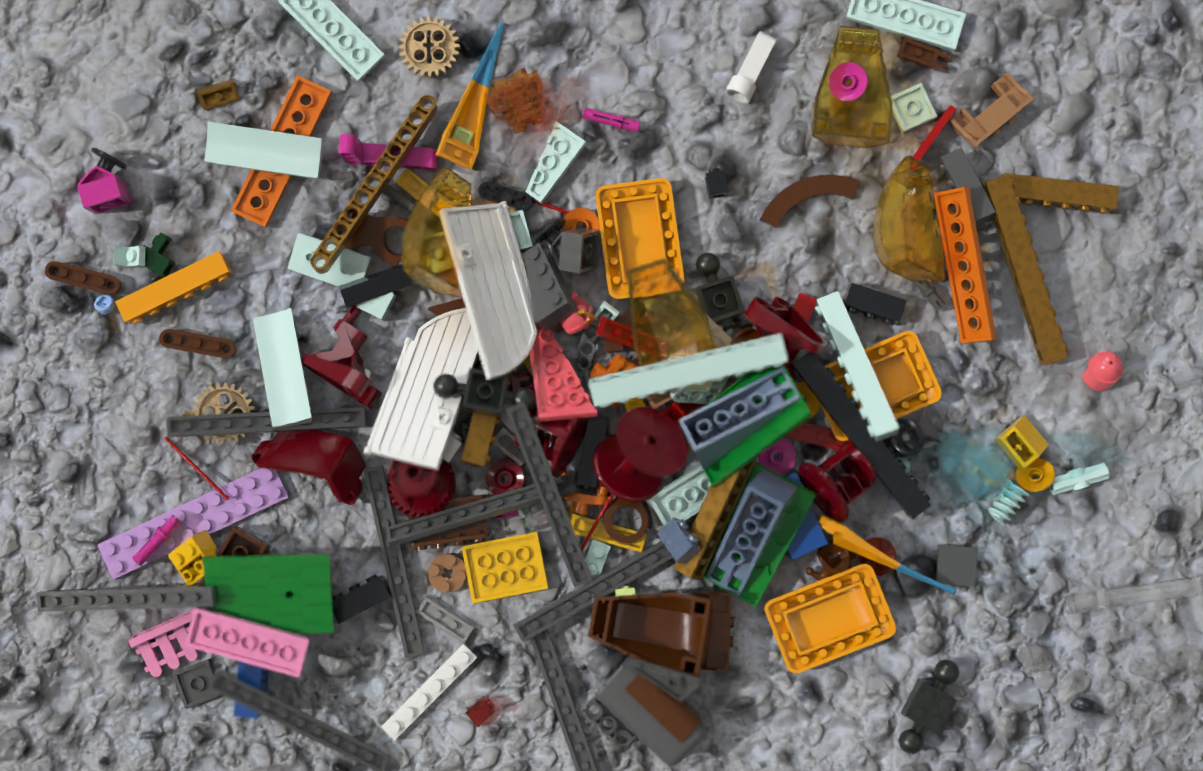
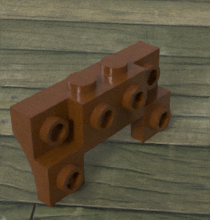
[692,590,734,672]

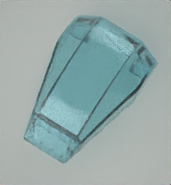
[936,429,1016,502]

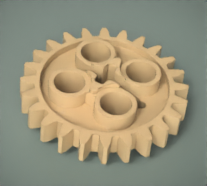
[398,16,461,79]
[191,382,255,445]

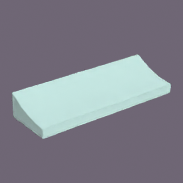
[204,122,325,180]
[253,308,312,429]

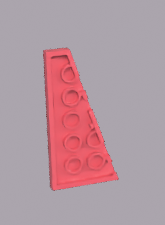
[529,322,598,422]

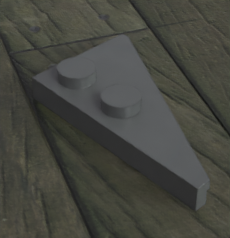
[624,657,702,702]

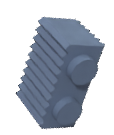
[657,517,701,564]

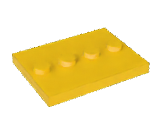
[461,531,548,604]

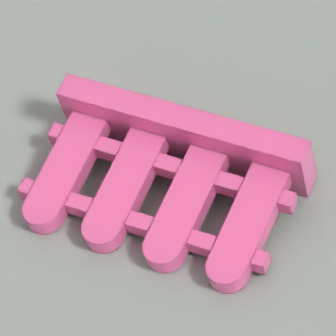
[128,607,210,677]

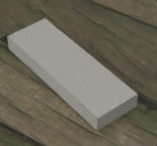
[416,596,475,644]

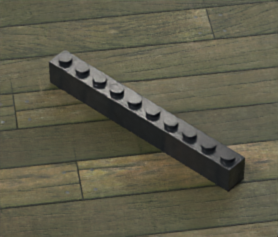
[792,351,931,519]

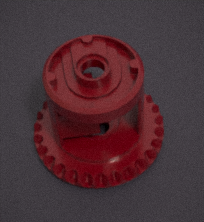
[514,404,588,478]
[798,445,877,522]
[386,458,456,518]

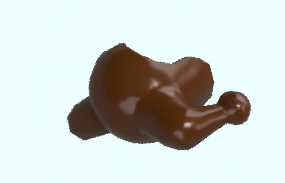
[806,540,858,580]

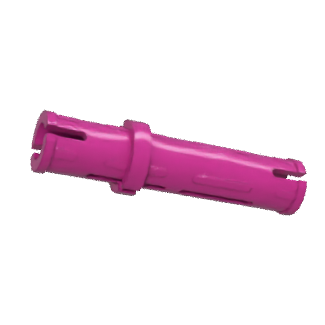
[582,107,641,133]
[132,515,181,566]

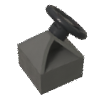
[533,218,599,273]
[890,407,941,458]

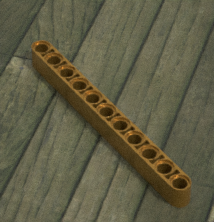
[310,95,437,274]

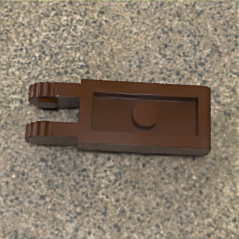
[897,38,953,73]

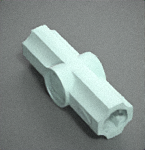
[1049,463,1109,495]

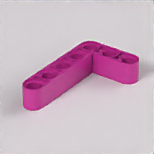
[338,134,438,170]

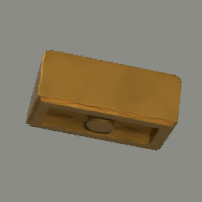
[197,78,240,110]

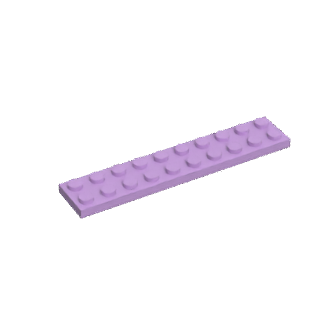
[98,468,290,580]

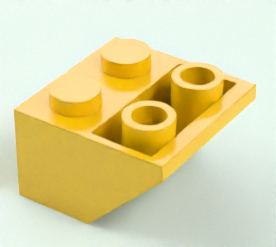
[994,415,1049,469]
[168,530,216,586]

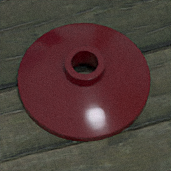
[486,459,524,495]

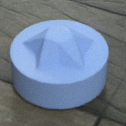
[94,294,115,314]

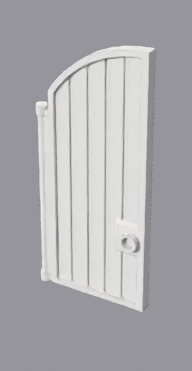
[439,201,537,380]
[363,308,479,470]

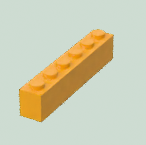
[115,251,233,325]

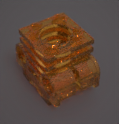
[484,68,546,133]

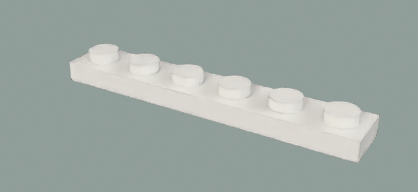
[381,644,477,741]

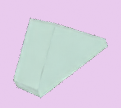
[356,292,396,321]
[591,301,620,338]

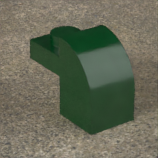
[143,232,175,278]

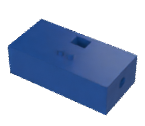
[785,473,828,560]
[234,661,269,719]

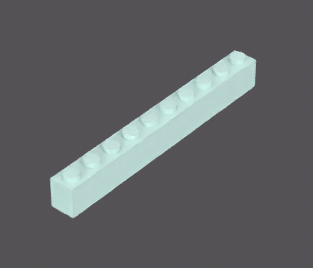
[589,333,788,407]

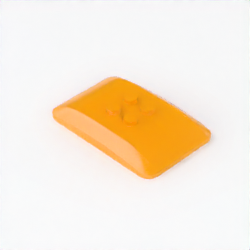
[596,178,685,299]
[820,331,942,441]
[764,564,896,674]

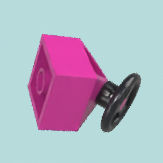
[77,147,132,214]

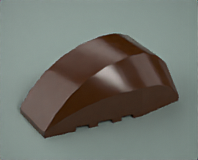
[588,592,713,678]

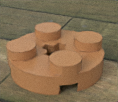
[428,554,467,593]

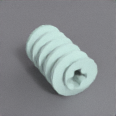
[988,483,1030,526]

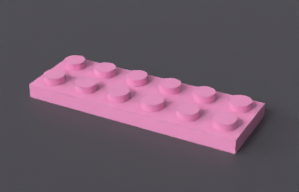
[185,607,310,678]

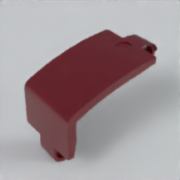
[251,430,366,505]

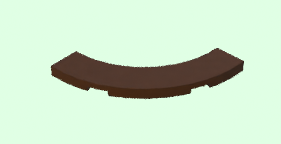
[759,175,860,228]

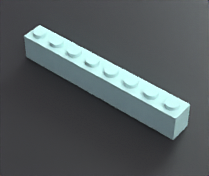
[815,291,899,442]

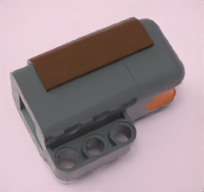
[585,656,705,767]

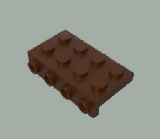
[408,494,489,551]

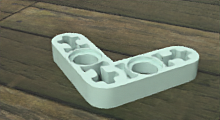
[669,375,731,404]

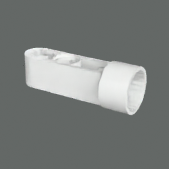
[725,31,777,104]

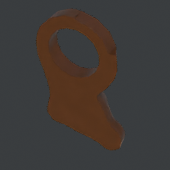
[342,212,421,266]
[603,495,652,545]

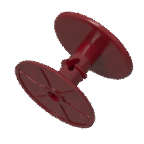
[593,407,688,502]

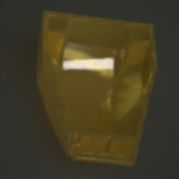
[811,26,893,148]
[873,155,945,281]
[401,167,472,297]
[627,257,718,367]

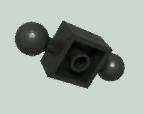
[695,252,745,340]
[433,368,536,417]
[898,659,959,754]

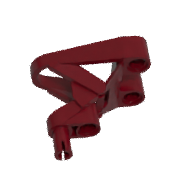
[744,296,827,382]
[301,305,382,410]

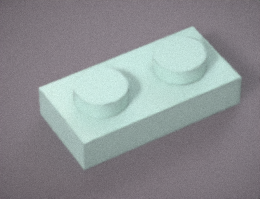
[585,539,611,579]

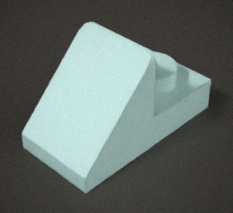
[113,245,146,268]

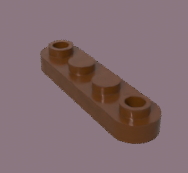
[45,261,121,295]
[159,329,237,359]

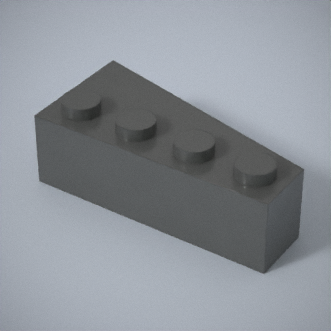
[938,147,996,232]
[524,243,578,331]

